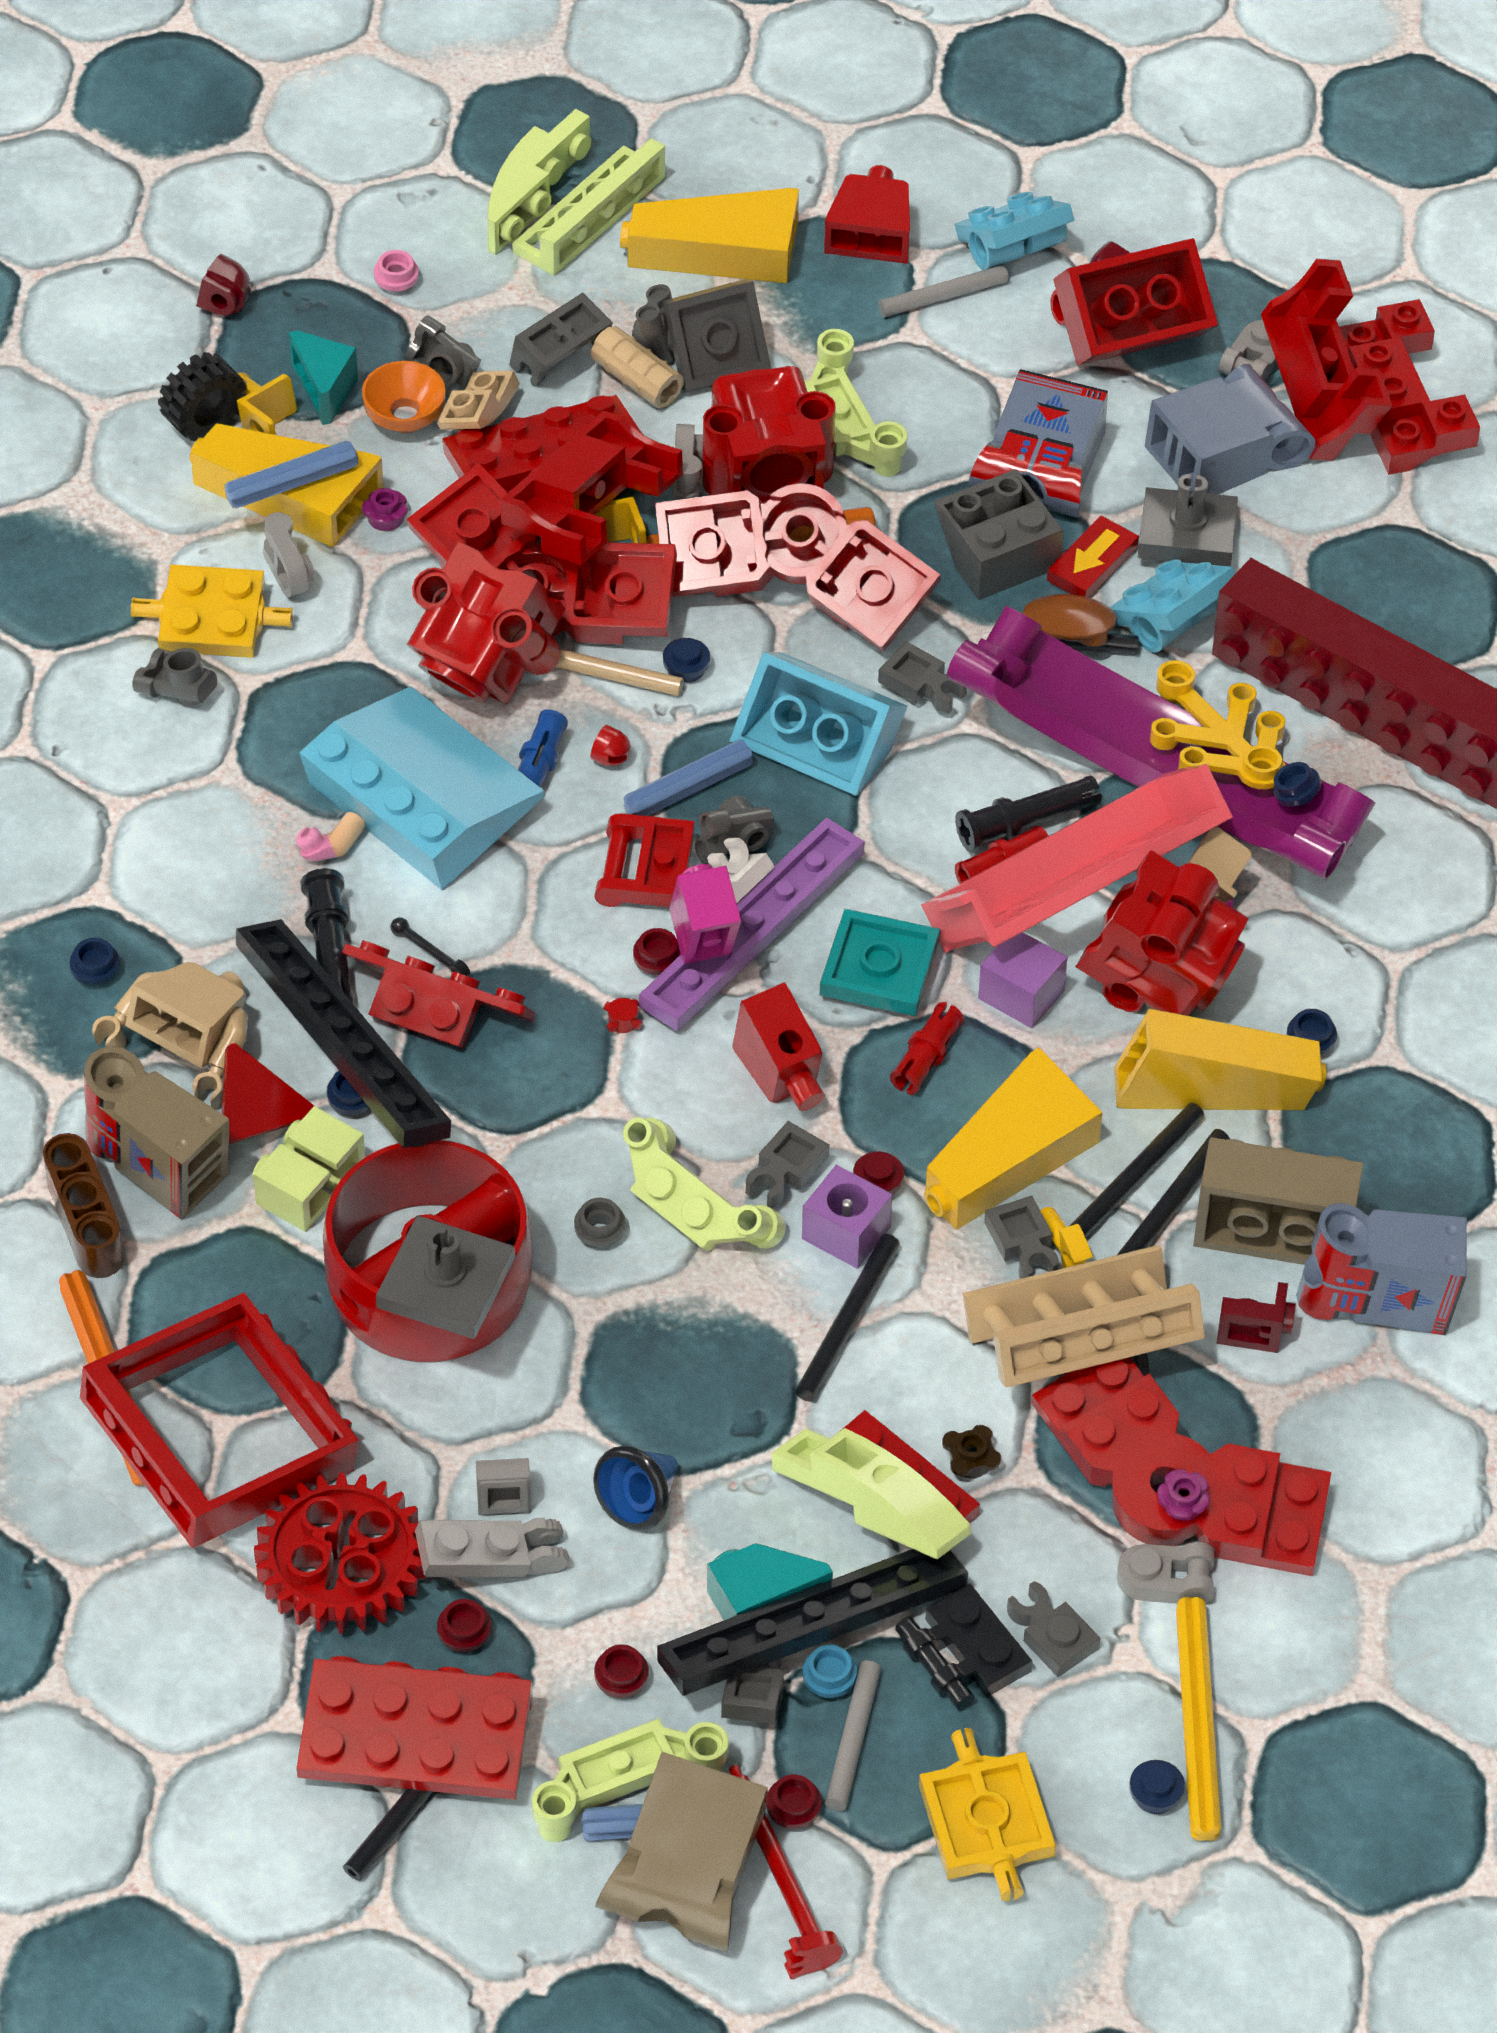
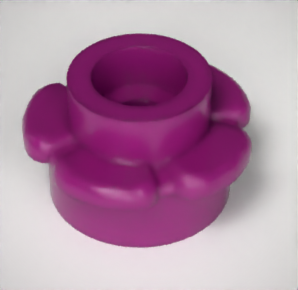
[362,488,408,531]
[1157,1469,1210,1521]

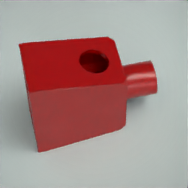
[824,165,910,264]
[732,982,825,1111]

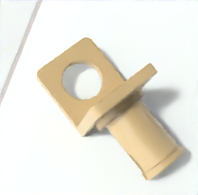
[1188,826,1252,903]

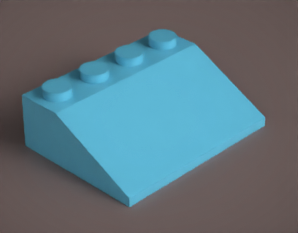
[299,686,546,890]

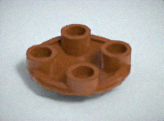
[1022,594,1117,646]

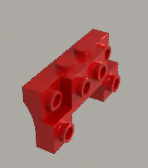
[1261,258,1392,461]
[1339,299,1480,475]
[500,411,683,565]

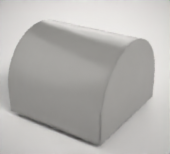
[476,1458,531,1515]

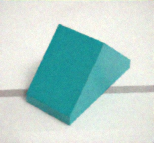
[289,330,358,425]

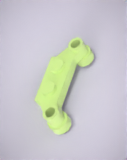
[805,329,907,477]
[623,1117,786,1252]
[532,1718,729,1842]

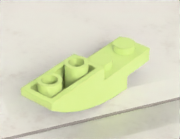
[487,109,592,255]
[771,1428,971,1559]

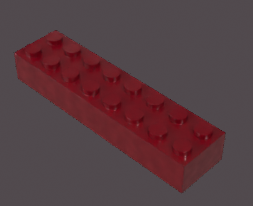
[1212,557,1497,809]

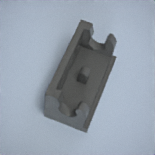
[509,292,613,386]

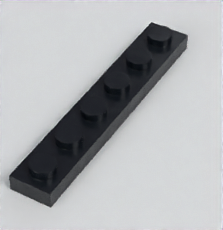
[657,1549,968,1696]

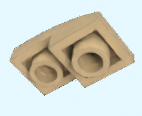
[437,371,520,429]

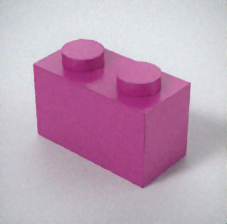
[669,864,741,964]

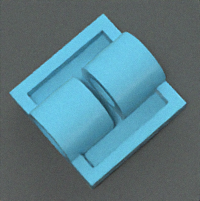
[954,192,1075,270]
[1110,559,1235,653]

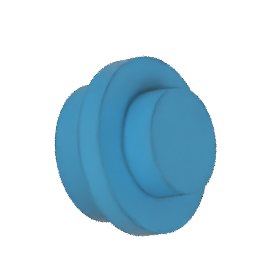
[803,1645,857,1698]

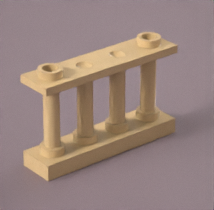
[962,1245,1205,1388]

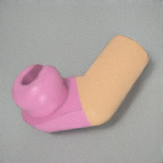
[296,812,366,862]

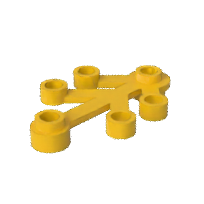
[1150,660,1286,789]

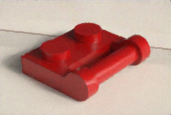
[594,813,695,907]

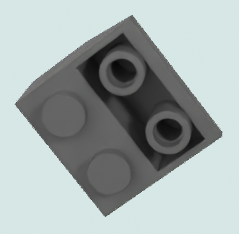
[935,469,1063,600]

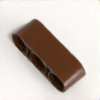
[43,1133,124,1278]

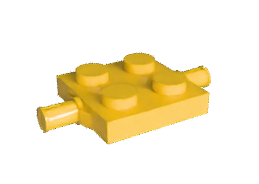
[131,564,293,658]
[919,1728,1056,1901]

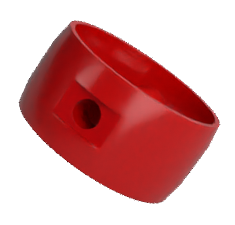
[323,1140,532,1362]

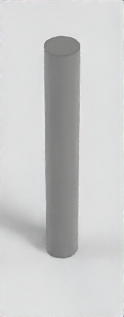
[878,265,1009,318]
[825,1661,881,1811]

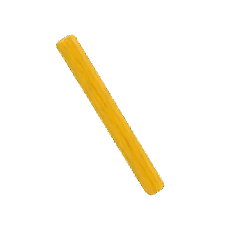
[1176,1597,1221,1841]

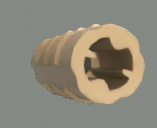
[591,326,684,408]

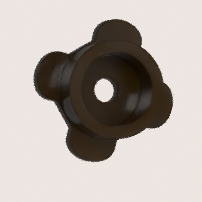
[942,1425,1001,1478]

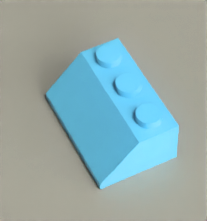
[729,652,908,796]

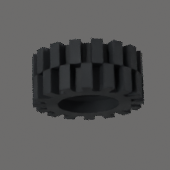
[158,352,247,441]

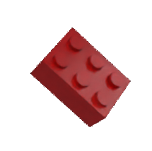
[1053,238,1218,366]

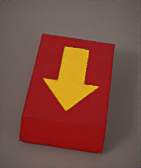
[1047,515,1139,597]

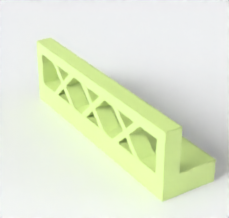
[512,138,665,276]

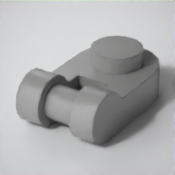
[1218,320,1278,382]
[672,424,703,501]
[263,512,314,598]
[1117,1542,1215,1603]

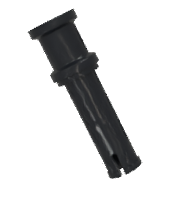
[955,775,1102,853]
[300,868,353,1003]

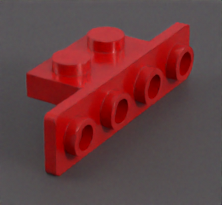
[342,940,535,1049]

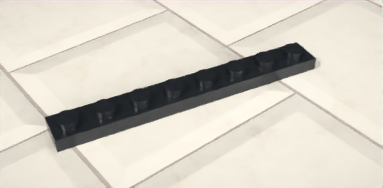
[236,919,451,1148]

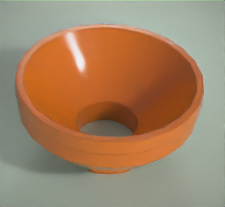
[362,361,446,433]

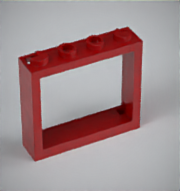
[80,1292,359,1549]

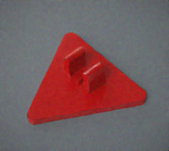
[221,1043,314,1145]

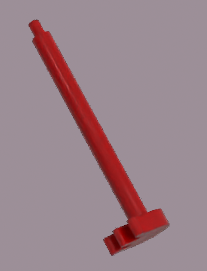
[729,1765,843,1980]

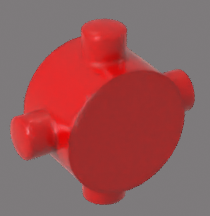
[603,998,643,1033]

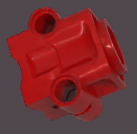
[702,366,836,504]
[406,541,566,705]
[1075,850,1249,1016]

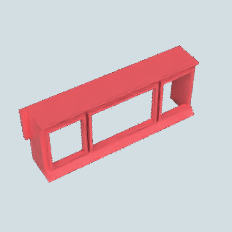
[921,763,1233,953]

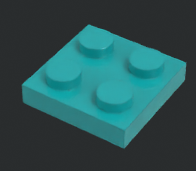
[819,908,940,1016]

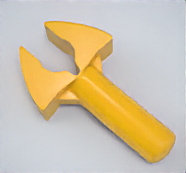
[1040,1207,1093,1269]

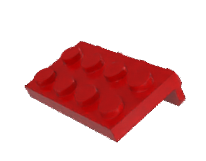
[442,395,643,493]
[296,1656,533,1800]

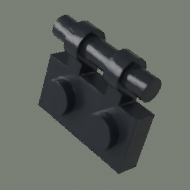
[895,1583,1032,1710]

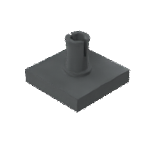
[663,278,771,392]
[1138,474,1238,567]
[376,1215,515,1339]

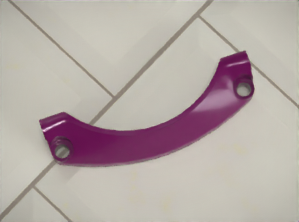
[947,606,1376,880]

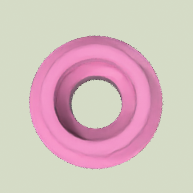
[374,250,419,291]

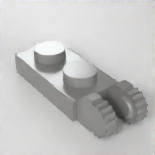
[415,1518,570,1577]

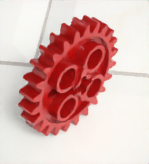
[254,1472,426,1634]

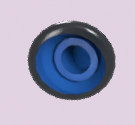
[593,1446,678,1531]

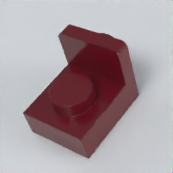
[1216,1282,1296,1353]

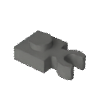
[878,641,967,714]
[745,1121,830,1209]
[984,1195,1059,1279]
[1007,1581,1101,1677]
[721,1658,784,1724]

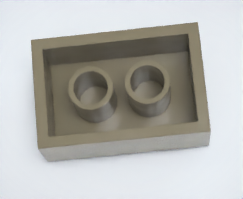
[1193,1137,1363,1265]

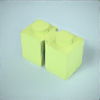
[252,1106,365,1232]

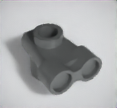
[632,284,675,364]
[405,315,481,388]
[132,648,217,706]
[695,795,774,864]

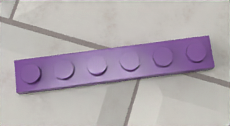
[639,817,865,1032]

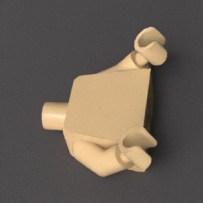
[92,962,248,1109]

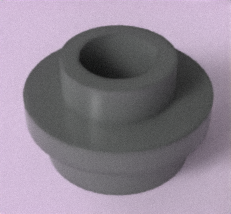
[574,1197,625,1247]

